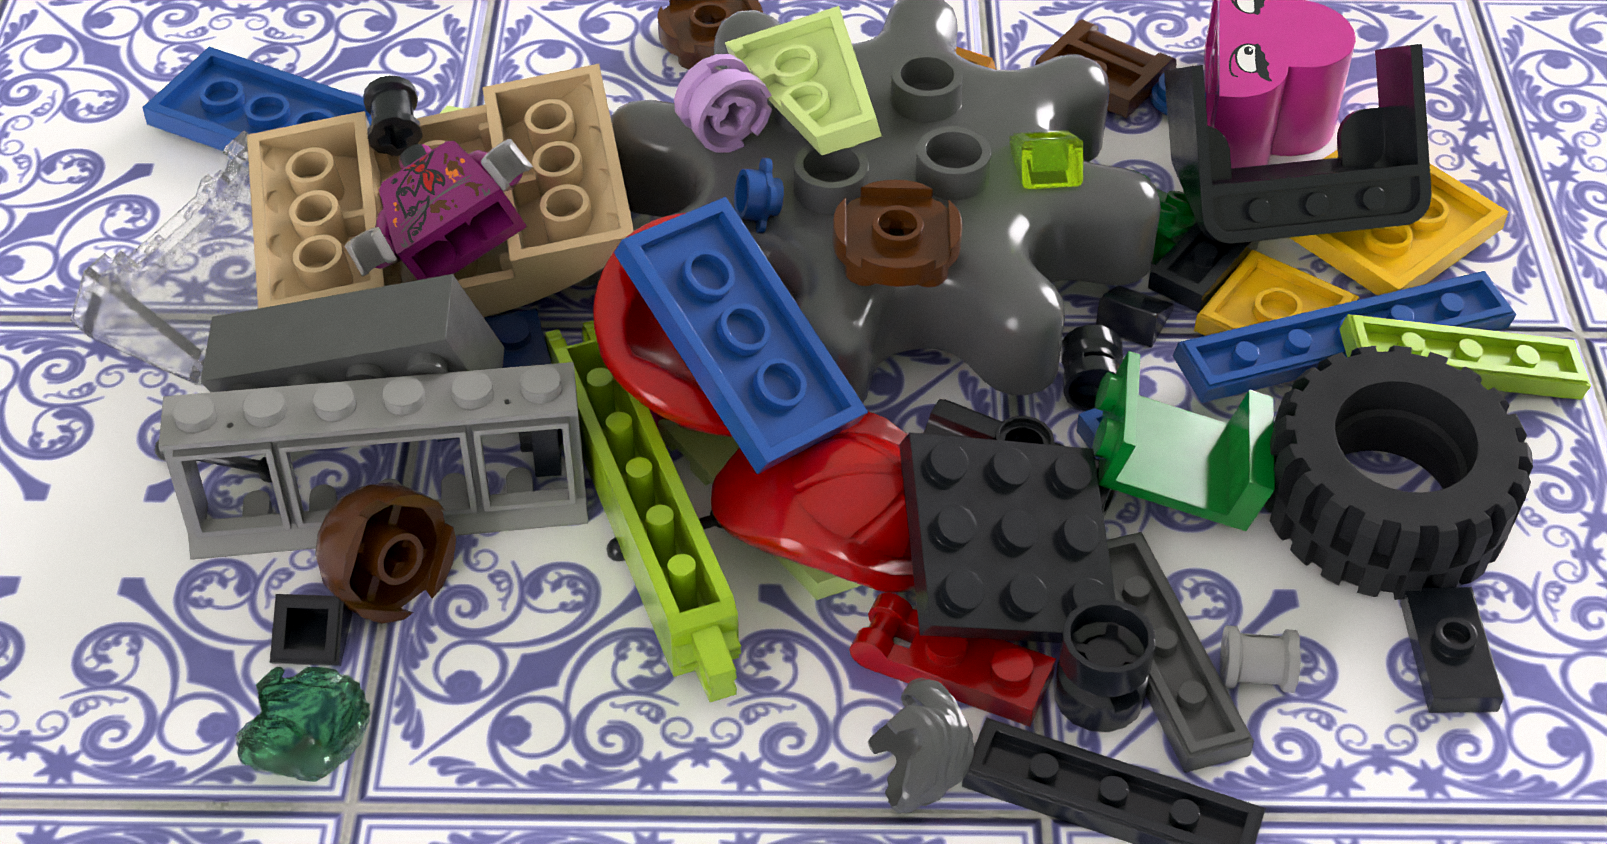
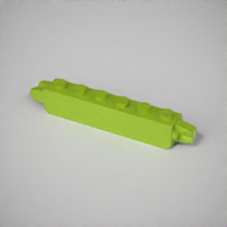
[545,320,741,702]

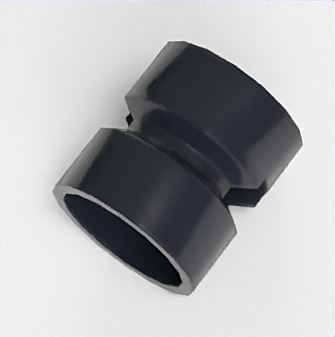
[1054,599,1156,732]

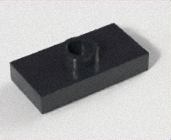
[1400,587,1504,713]

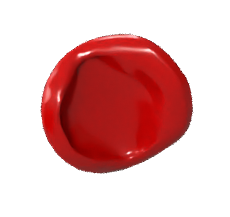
[593,213,733,437]
[711,411,915,593]

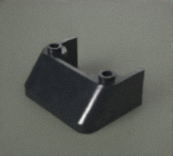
[1164,44,1432,243]

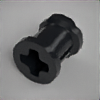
[363,75,423,156]

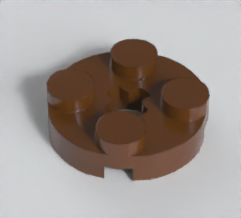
[657,0,763,70]
[833,179,963,288]

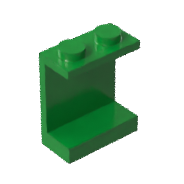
[1092,351,1275,531]

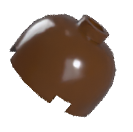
[315,482,456,624]

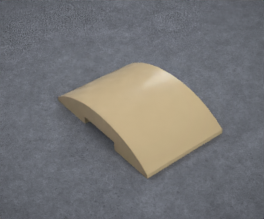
[247,64,634,317]

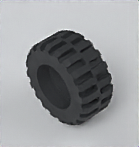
[1264,345,1533,600]

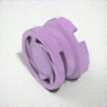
[674,54,772,153]

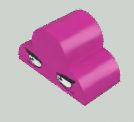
[1204,0,1356,168]

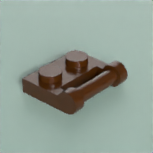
[1035,19,1177,118]

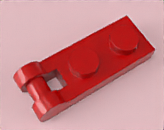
[849,592,1056,727]

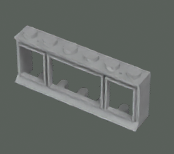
[158,362,588,560]

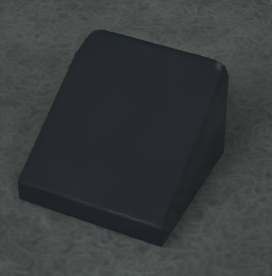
[1096,285,1174,348]
[269,594,352,666]

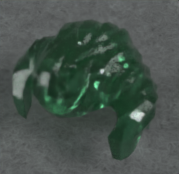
[235,667,371,782]

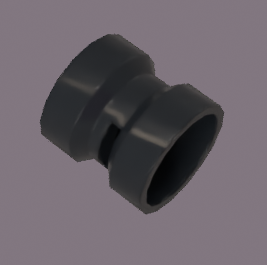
[1061,325,1123,411]

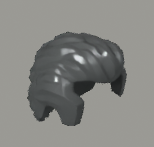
[867,678,974,813]

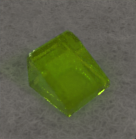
[1009,130,1083,189]

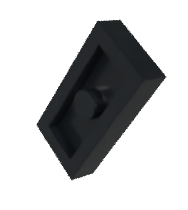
[1148,222,1259,313]

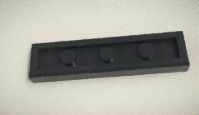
[962,718,1266,844]

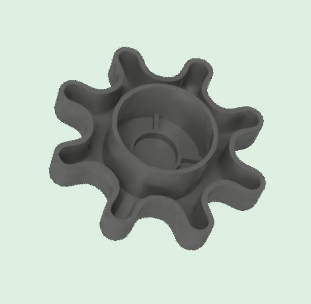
[610,0,1161,403]

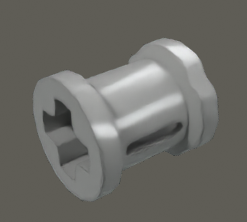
[1220,625,1301,693]

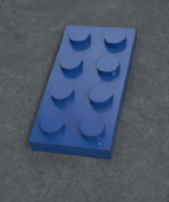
[142,46,372,160]
[614,197,868,474]

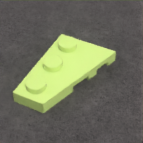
[725,6,882,155]

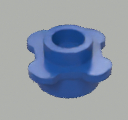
[734,157,784,233]

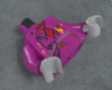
[345,139,533,280]

